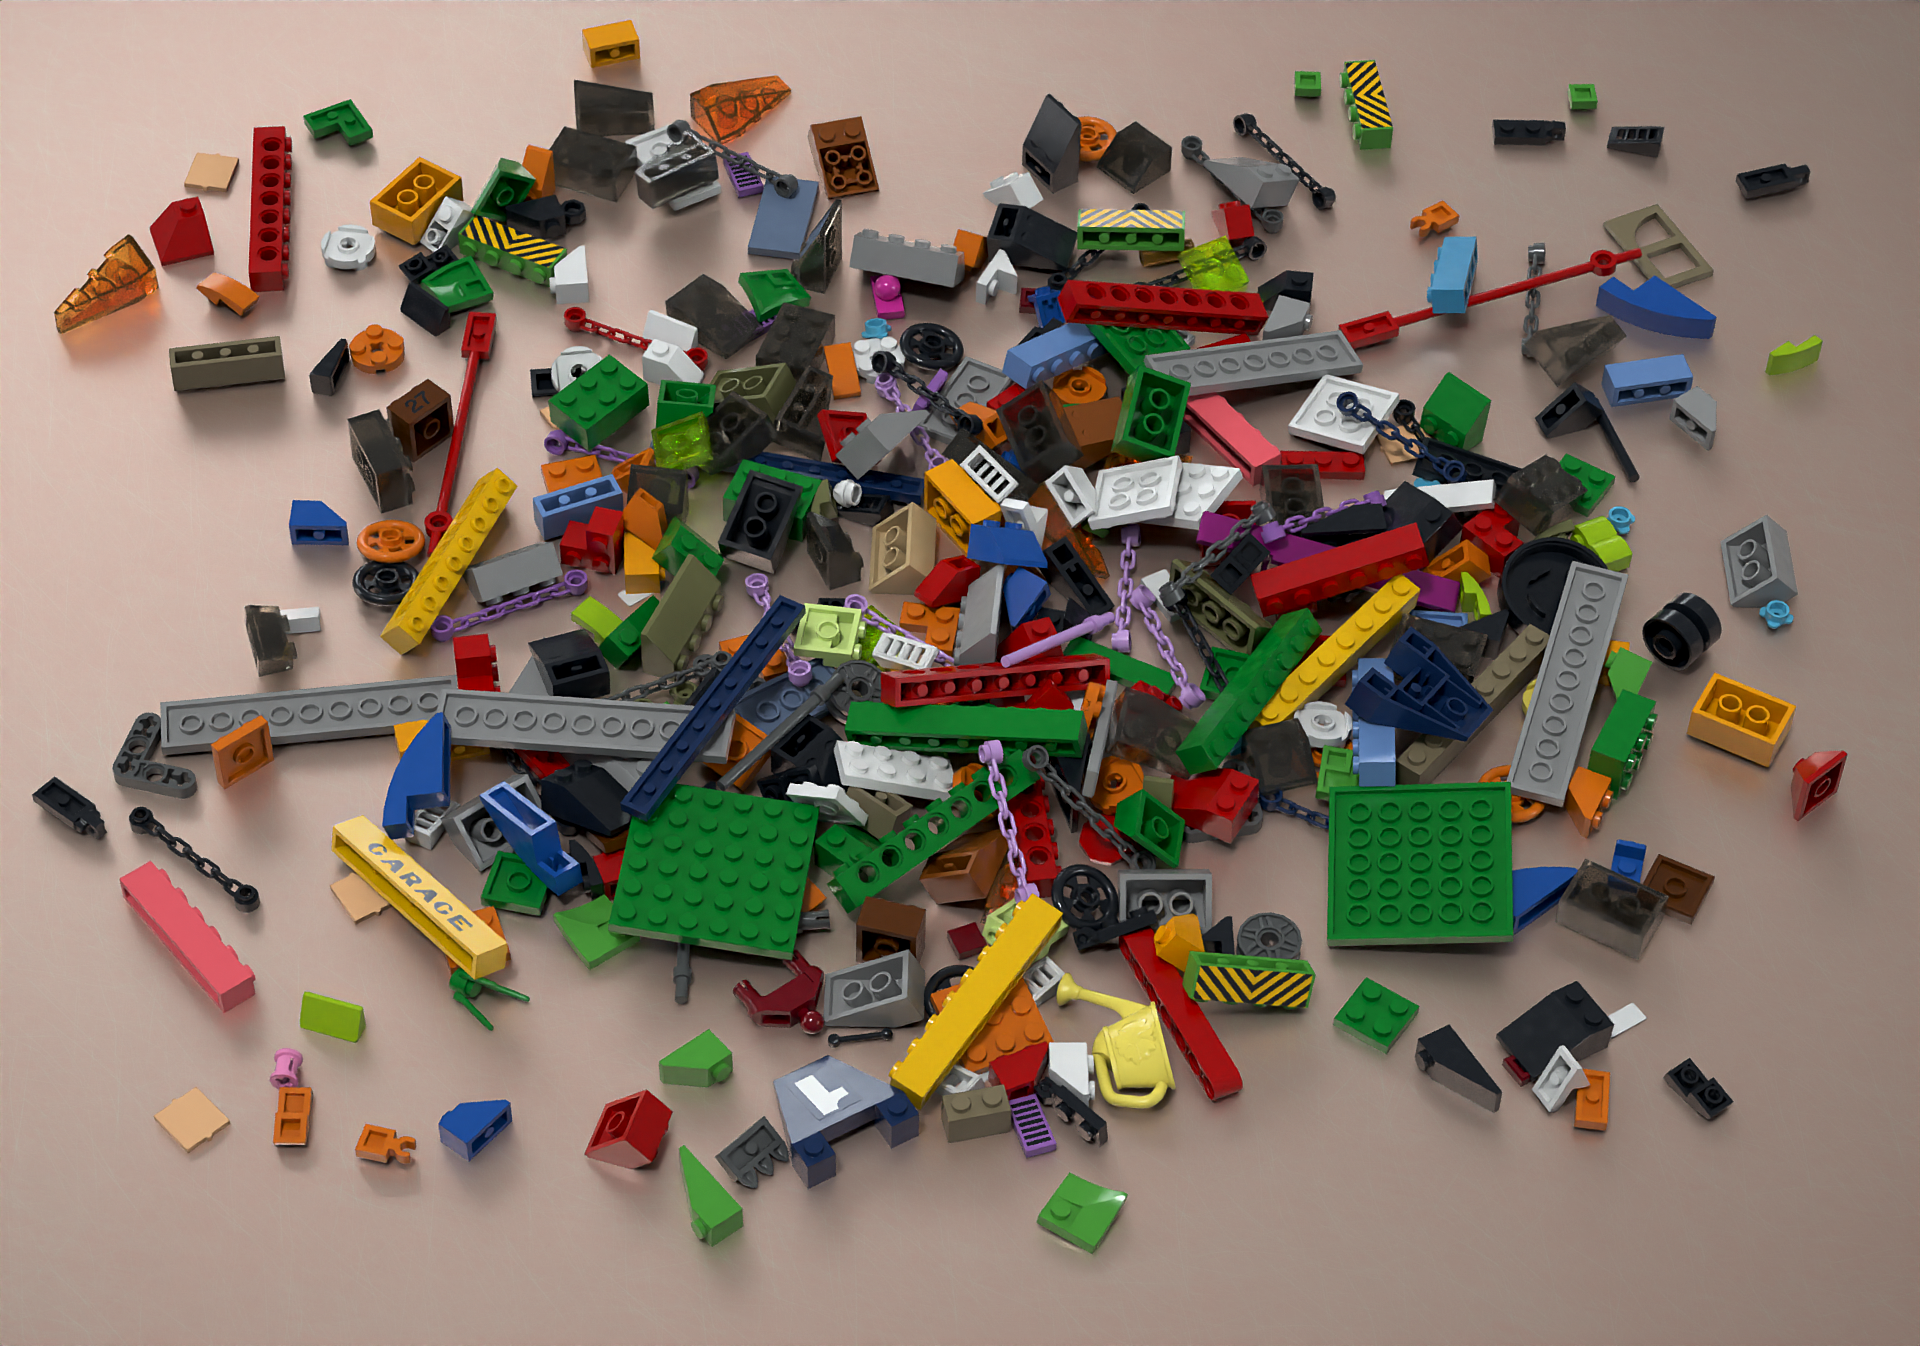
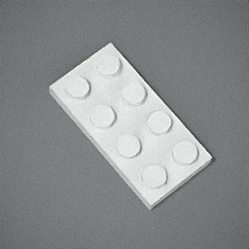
[625,124,721,211]
[834,740,953,802]

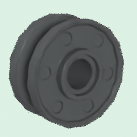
[825,660,883,724]
[1236,912,1302,960]

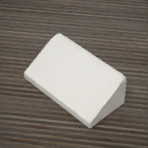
[642,309,698,351]
[260,607,321,636]

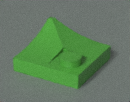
[1315,745,1359,801]
[553,894,640,970]
[1036,1172,1128,1254]

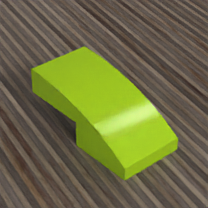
[1765,335,1823,375]
[1459,572,1491,621]
[571,596,623,645]

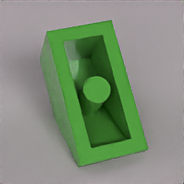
[1604,647,1653,702]
[659,1029,733,1087]

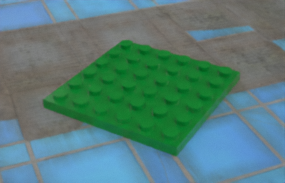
[1327,782,1514,946]
[608,784,820,960]

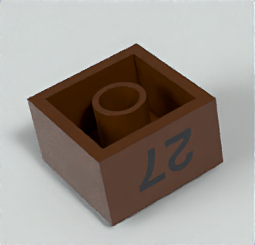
[386,379,454,463]
[856,896,926,964]

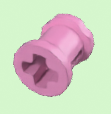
[270,1048,303,1089]

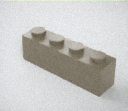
[169,336,285,391]

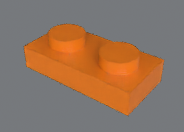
[1574,1069,1610,1131]

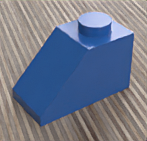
[289,500,349,546]
[1003,566,1051,631]
[438,1099,512,1162]

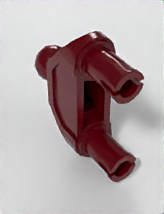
[733,949,824,1035]

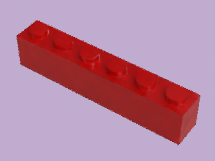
[1250,522,1430,618]

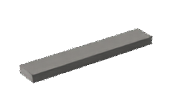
[1082,679,1118,798]

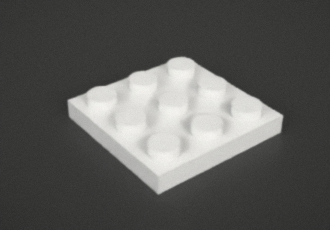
[1288,375,1400,454]
[1088,455,1182,530]
[1138,462,1243,530]

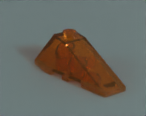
[690,75,791,144]
[54,234,159,334]
[1021,482,1110,579]

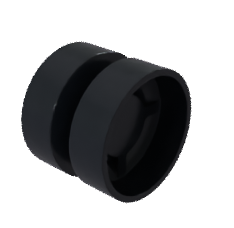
[1642,593,1722,670]

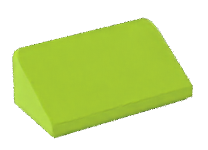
[300,991,366,1043]

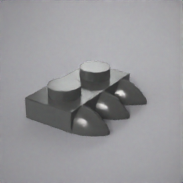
[715,1116,789,1188]

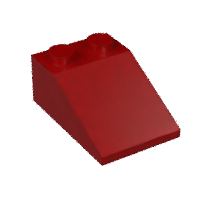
[1169,766,1259,844]

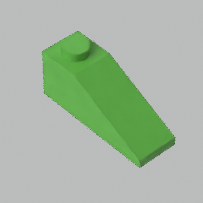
[679,1145,743,1247]

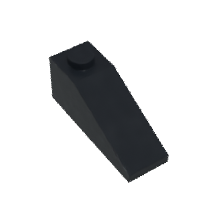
[1039,536,1115,616]
[1415,1024,1502,1113]

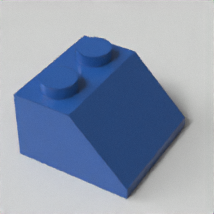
[967,520,1048,568]

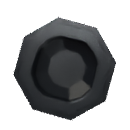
[561,199,586,225]

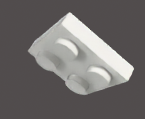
[786,782,868,826]

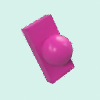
[870,275,905,320]

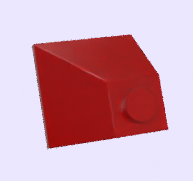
[149,196,214,266]
[996,617,1063,662]
[1791,750,1848,821]

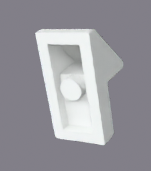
[976,249,1017,305]
[1000,498,1048,549]
[1532,1045,1590,1112]

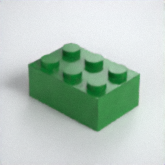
[548,354,650,452]
[1111,365,1191,462]
[723,459,822,542]
[1587,689,1658,800]

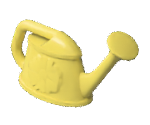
[1056,973,1176,1109]

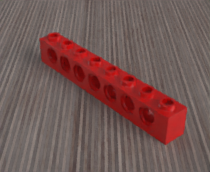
[248,126,292,292]
[1057,280,1269,336]
[881,653,1110,707]
[988,696,1062,898]

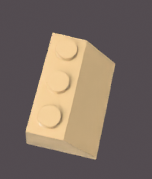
[869,502,936,595]

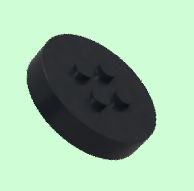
[1497,537,1609,635]

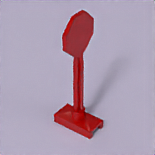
[1079,703,1156,866]

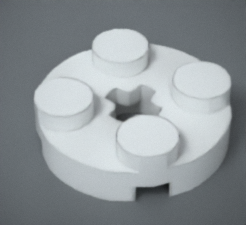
[321,225,376,271]
[853,337,905,384]
[551,346,602,392]
[1292,701,1353,748]

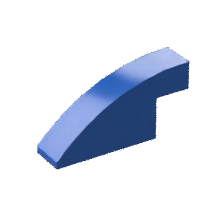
[1596,275,1717,339]
[382,712,451,840]
[479,781,583,896]
[1513,867,1580,935]

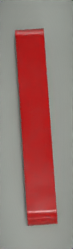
[1118,926,1243,1101]

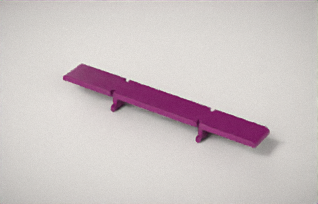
[1196,511,1461,613]

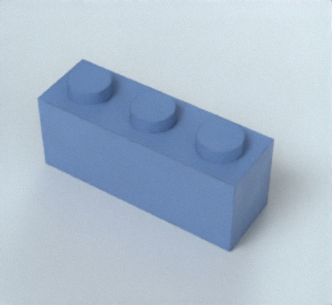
[1601,354,1693,407]
[533,474,624,540]

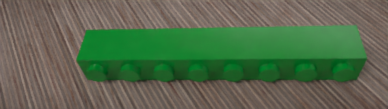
[1175,608,1322,775]
[844,701,1088,758]

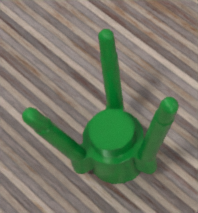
[449,967,530,1031]

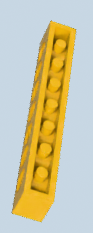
[380,468,518,655]

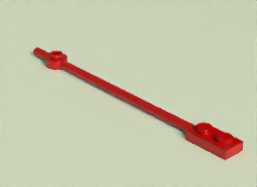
[1339,248,1642,349]
[424,312,497,559]

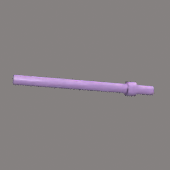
[1001,612,1115,668]

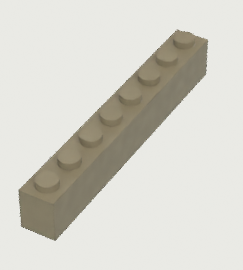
[1395,624,1550,785]

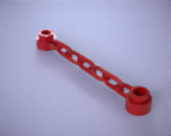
[564,307,708,371]

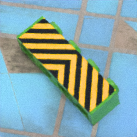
[1339,60,1393,150]
[1077,209,1185,251]
[458,215,567,287]
[1182,951,1316,1010]

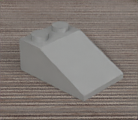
[1203,157,1300,209]
[836,410,929,480]
[823,949,925,1028]

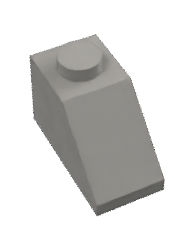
[1262,295,1313,340]
[1670,386,1717,451]

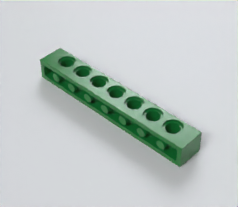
[827,749,1041,914]

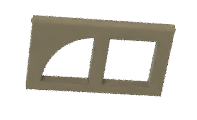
[1603,204,1714,289]

